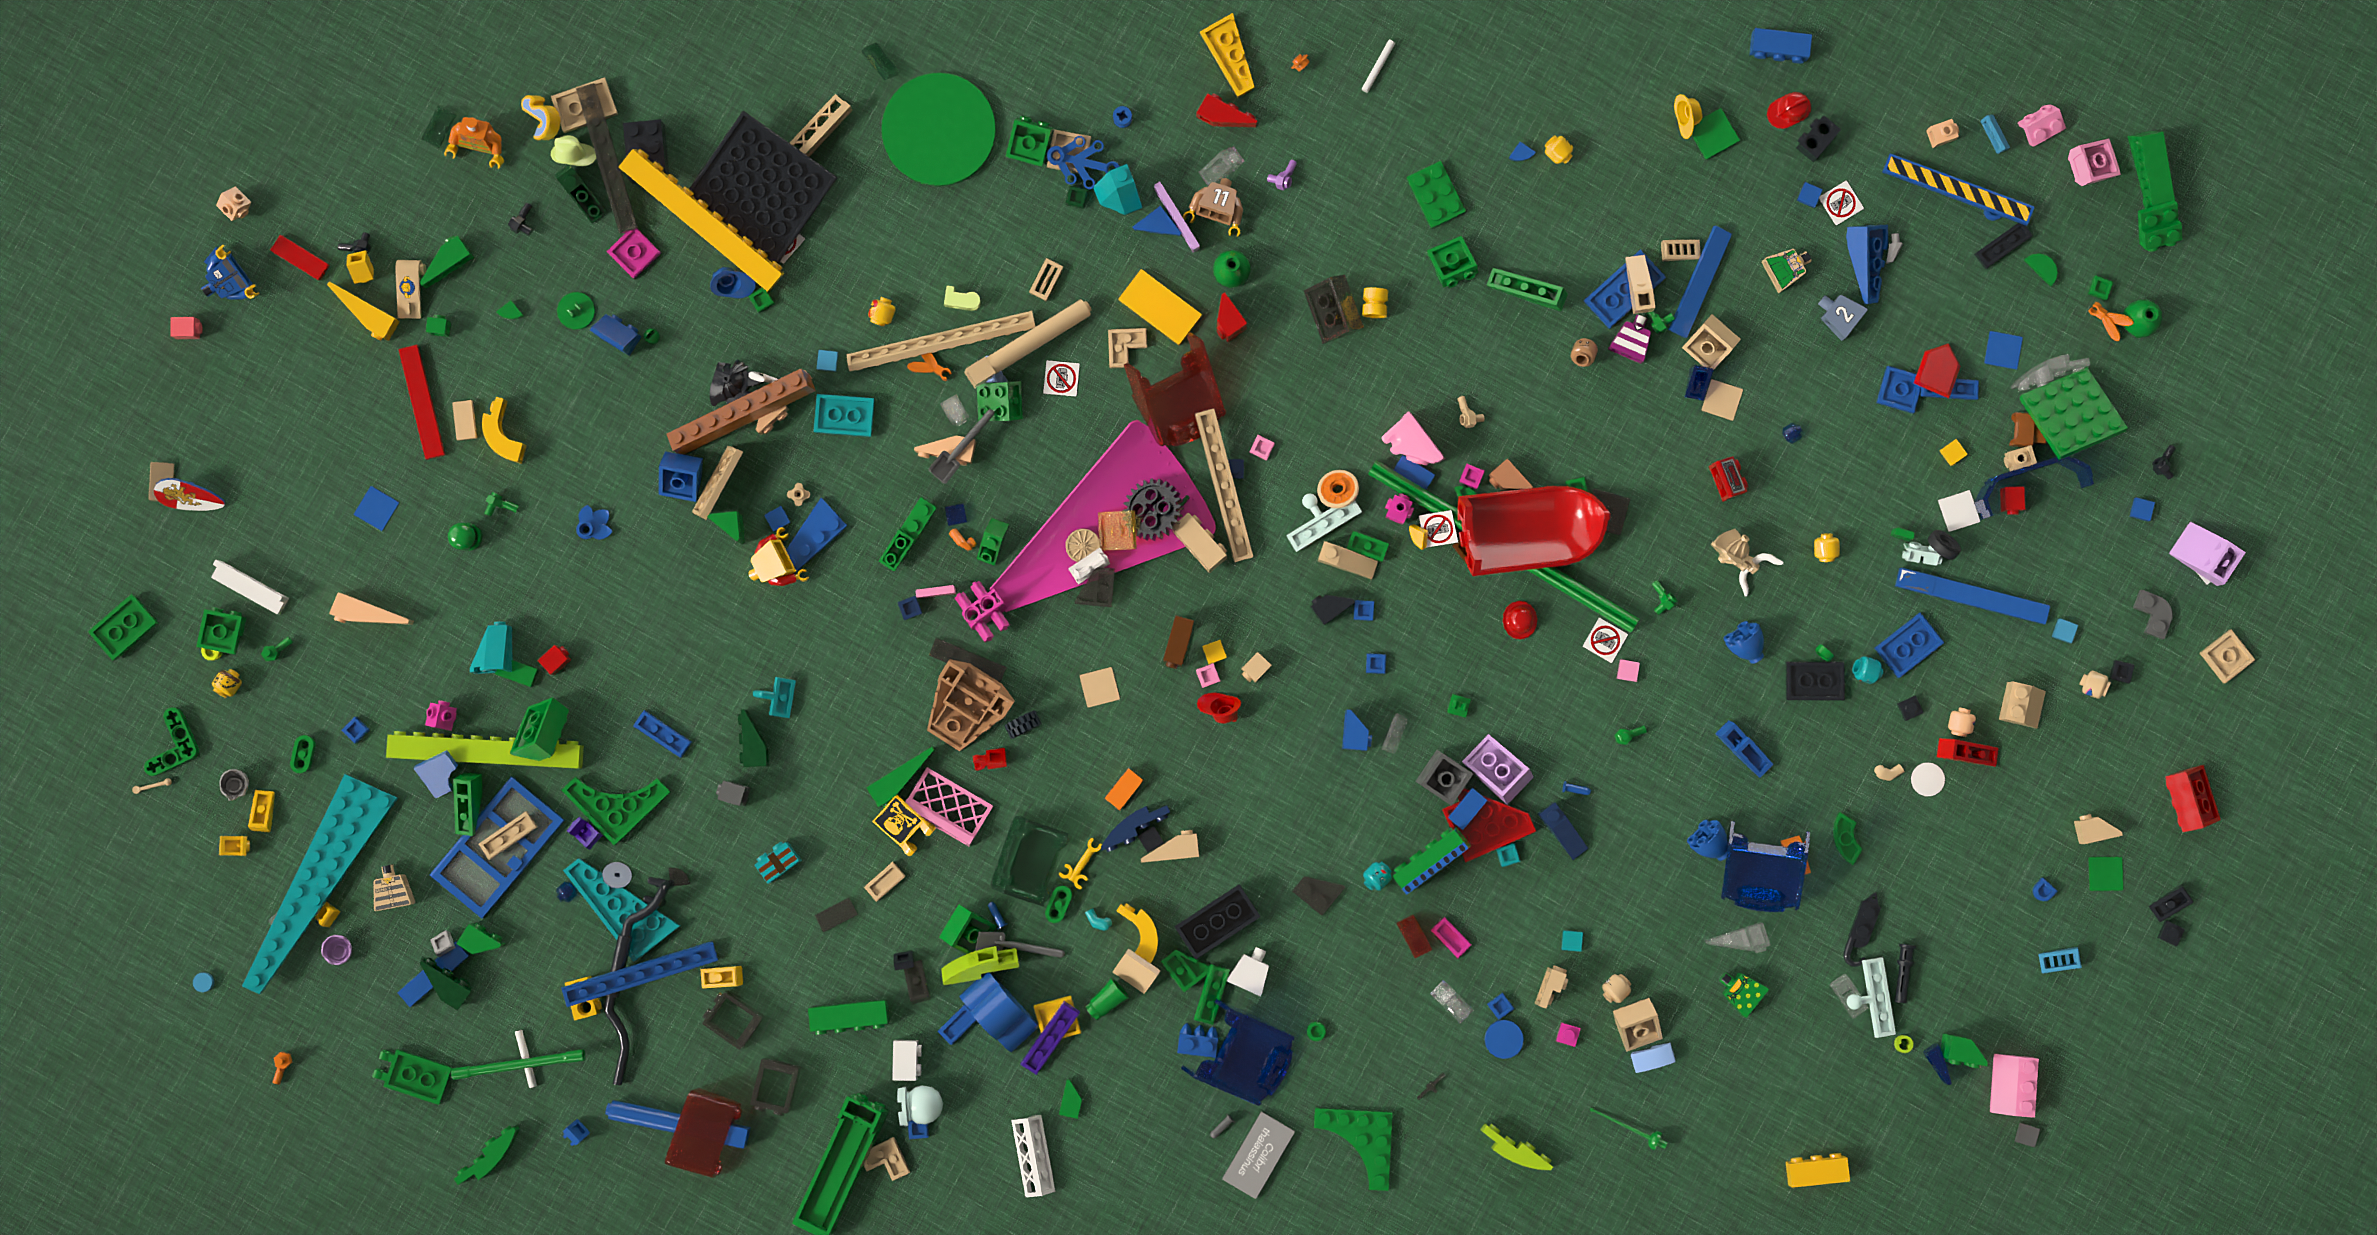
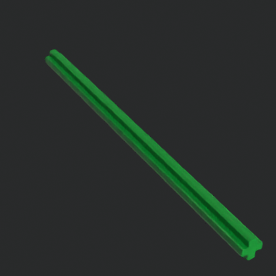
[1368,460,1639,632]

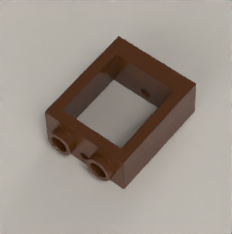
[1163,615,1194,669]

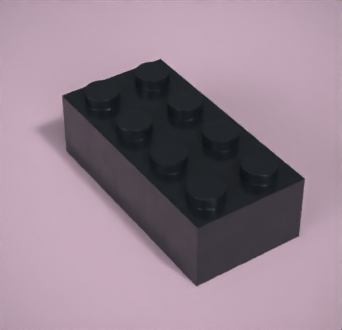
[1174,884,1260,959]

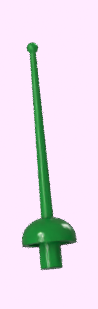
[1590,1108,1668,1150]

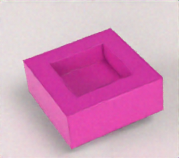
[1459,464,1484,489]
[1556,1022,1581,1047]

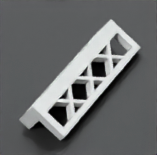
[211,560,289,615]
[1011,1115,1055,1197]

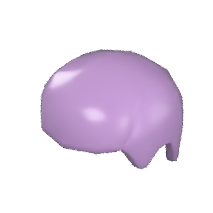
[321,935,352,965]

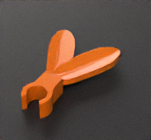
[2088,302,2134,341]
[907,353,951,381]

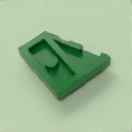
[1160,950,1210,993]

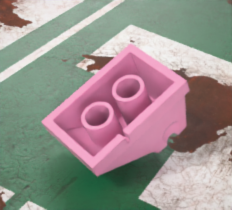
[1382,412,1445,466]

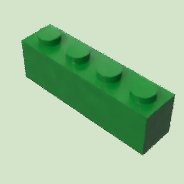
[808,999,889,1035]

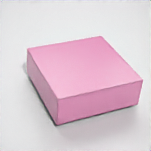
[1249,435,1275,461]
[1617,660,1640,682]
[1196,663,1220,688]

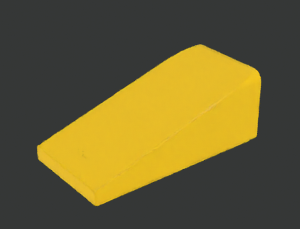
[248,790,275,832]
[701,966,743,988]

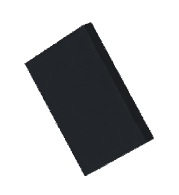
[1786,662,1845,701]

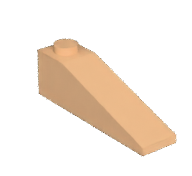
[329,592,414,625]

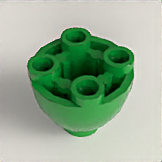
[1213,250,1251,288]
[2122,299,2162,338]

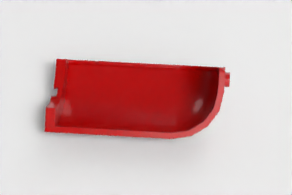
[1458,486,1610,576]

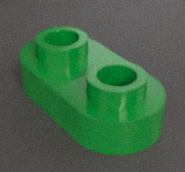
[290,735,316,773]
[1045,886,1072,923]

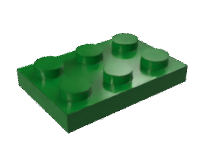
[1406,161,1466,229]
[88,594,158,661]

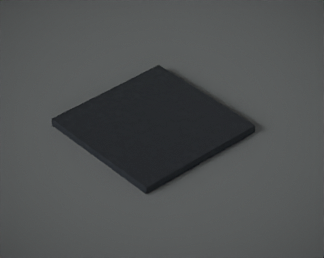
[689,110,838,264]

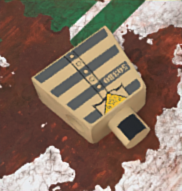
[374,865,415,911]

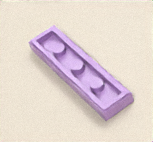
[1154,182,1200,253]

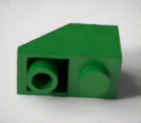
[977,518,1009,566]
[456,922,506,954]

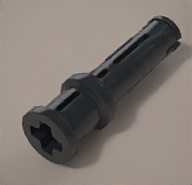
[1895,943,1917,1003]

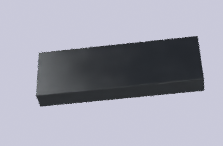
[1974,223,2033,269]

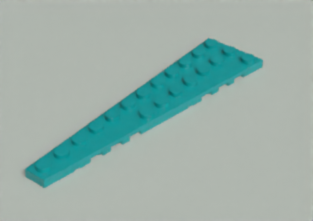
[242,774,398,994]

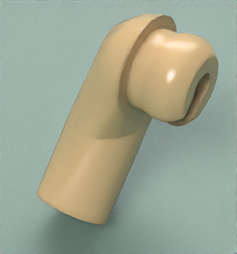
[1874,764,1904,781]

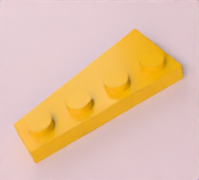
[1200,13,1254,98]

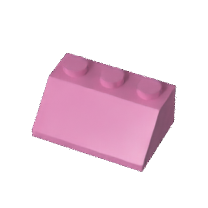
[1990,1054,2039,1118]

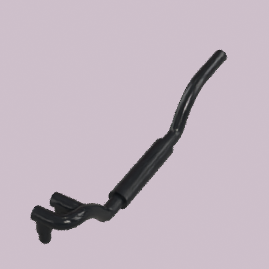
[604,877,675,1086]

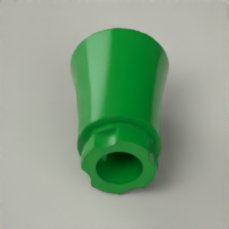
[1085,978,1129,1021]

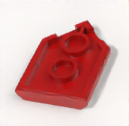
[1914,343,1961,398]

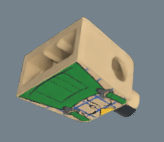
[1762,249,1811,293]

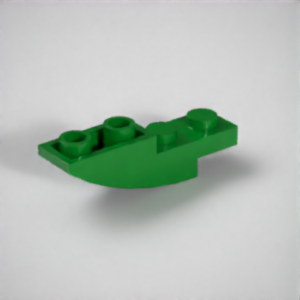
[879,497,938,572]
[454,1125,520,1185]

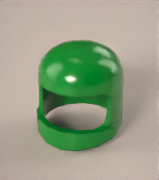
[448,523,482,551]

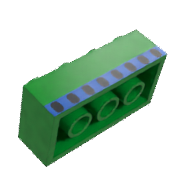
[1392,827,1471,895]

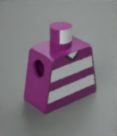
[1607,315,1651,364]

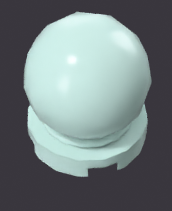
[897,1085,943,1126]

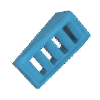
[2038,947,2082,973]

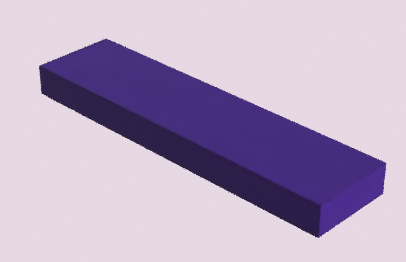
[1020,1001,1080,1075]

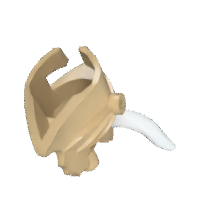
[1711,529,1784,596]

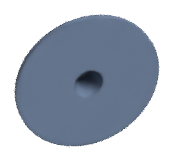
[602,862,632,888]

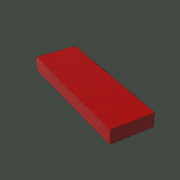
[270,235,330,281]

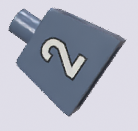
[1818,295,1868,341]

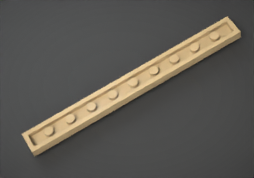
[846,311,1036,371]

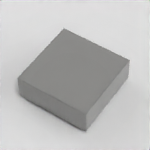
[430,930,456,957]

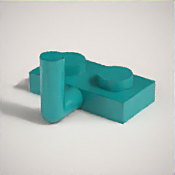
[753,677,796,718]

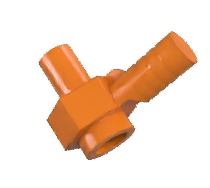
[272,1051,293,1085]

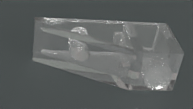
[1705,922,1770,953]

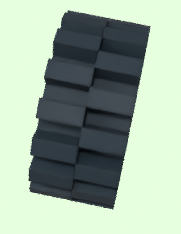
[1004,710,1042,739]

